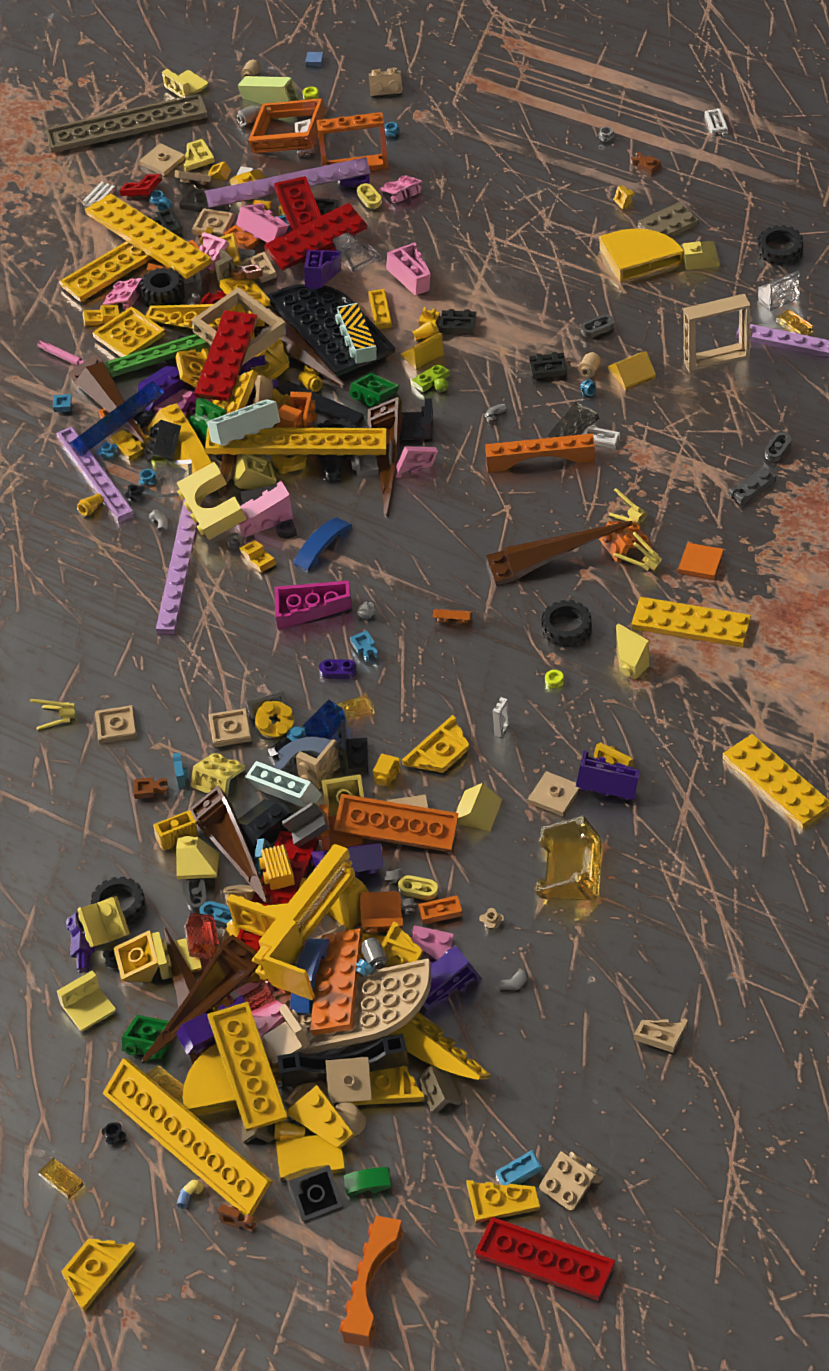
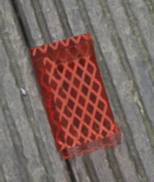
[184,913,219,959]
[227,977,278,1011]

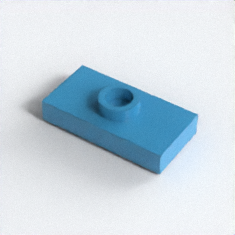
[495,1150,543,1185]

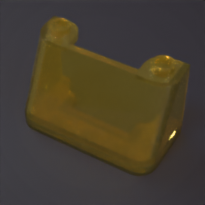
[534,816,602,901]

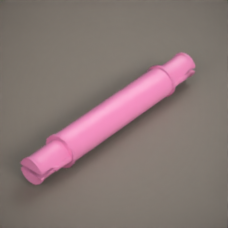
[37,340,84,366]

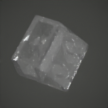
[758,270,800,311]

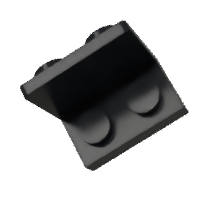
[400,399,433,440]
[144,420,181,461]
[338,720,369,774]

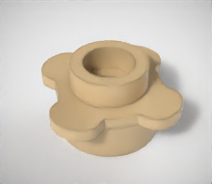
[479,908,504,929]

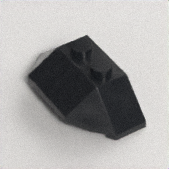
[238,799,300,858]

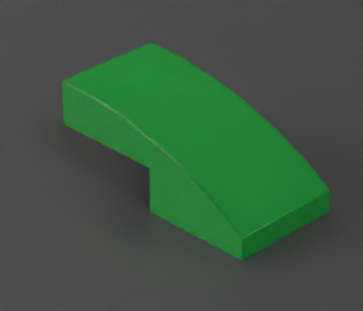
[343,1167,392,1197]

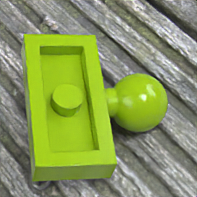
[411,363,450,392]

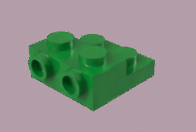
[349,373,400,407]
[189,398,226,445]
[122,1015,169,1059]

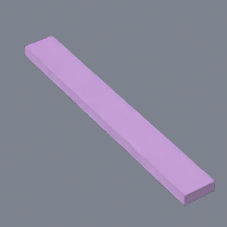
[56,427,135,523]

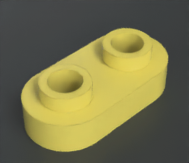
[357,184,382,209]
[398,875,438,900]

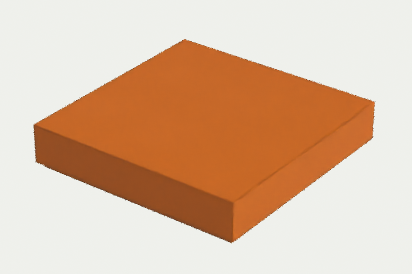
[678,542,724,580]

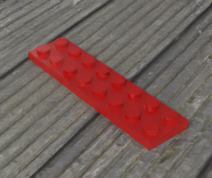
[237,830,319,952]

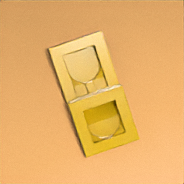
[83,305,119,326]
[239,540,276,573]

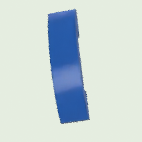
[293,517,352,572]
[290,939,330,1015]

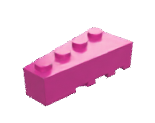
[275,581,352,630]

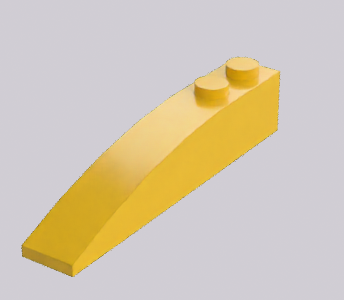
[146,303,246,331]
[147,403,211,475]
[385,1012,491,1080]

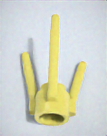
[609,488,647,524]
[613,532,662,571]
[30,699,76,730]

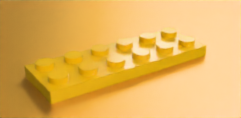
[60,241,153,302]
[631,597,751,648]
[723,734,829,829]
[207,1002,287,1132]

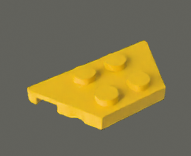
[219,277,270,306]
[238,338,289,380]
[176,348,208,388]
[402,715,470,773]
[373,921,423,970]
[349,1066,424,1105]
[61,1238,136,1312]

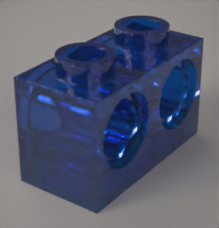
[303,699,347,739]

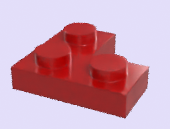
[119,174,163,197]

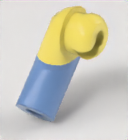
[177,1180,204,1209]

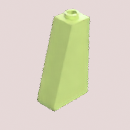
[238,76,300,104]

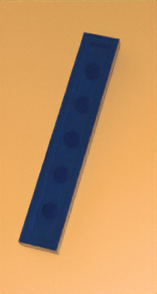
[69,381,164,456]

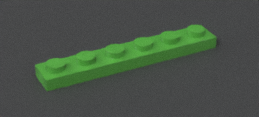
[105,334,209,377]

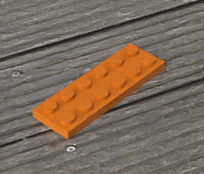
[334,794,459,853]
[310,928,363,1036]

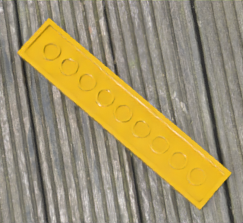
[85,194,213,279]
[205,427,386,456]
[103,1058,272,1216]

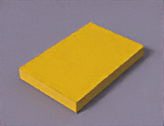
[276,1135,345,1182]

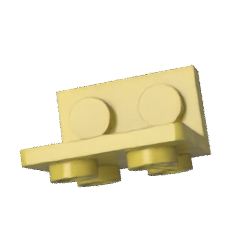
[162,69,209,97]
[190,753,246,797]
[78,896,130,947]
[151,932,202,980]
[57,970,116,1032]

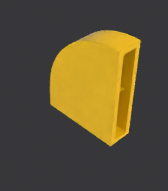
[599,228,683,282]
[183,1044,238,1117]

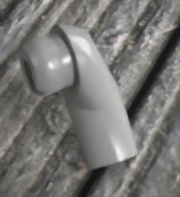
[186,293,200,305]
[485,404,507,423]
[149,510,168,533]
[500,970,528,990]

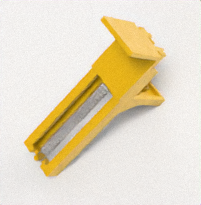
[226,844,355,1000]

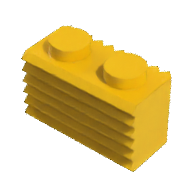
[153,810,199,851]
[259,845,295,890]

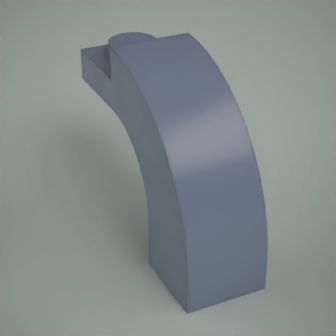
[274,737,340,774]

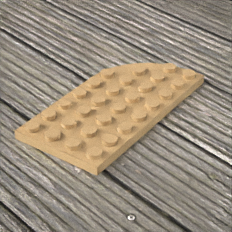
[271,958,432,1054]

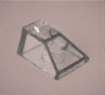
[333,232,381,272]
[155,460,193,498]

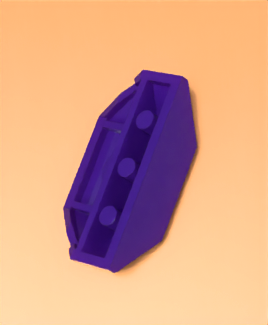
[137,366,194,414]

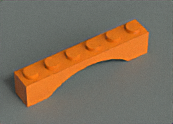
[485,433,595,472]
[340,1216,403,1347]

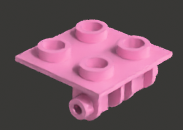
[379,175,422,203]
[102,278,142,310]

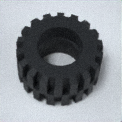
[140,267,185,308]

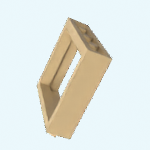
[192,288,286,365]
[684,294,753,372]

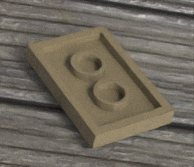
[638,202,699,238]

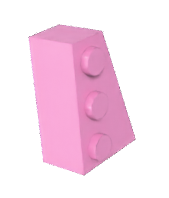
[236,203,288,243]
[386,242,431,296]
[236,481,293,537]

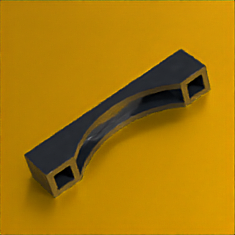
[277,1034,408,1087]

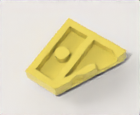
[184,139,215,172]

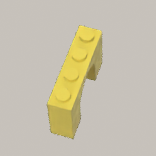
[177,462,247,540]

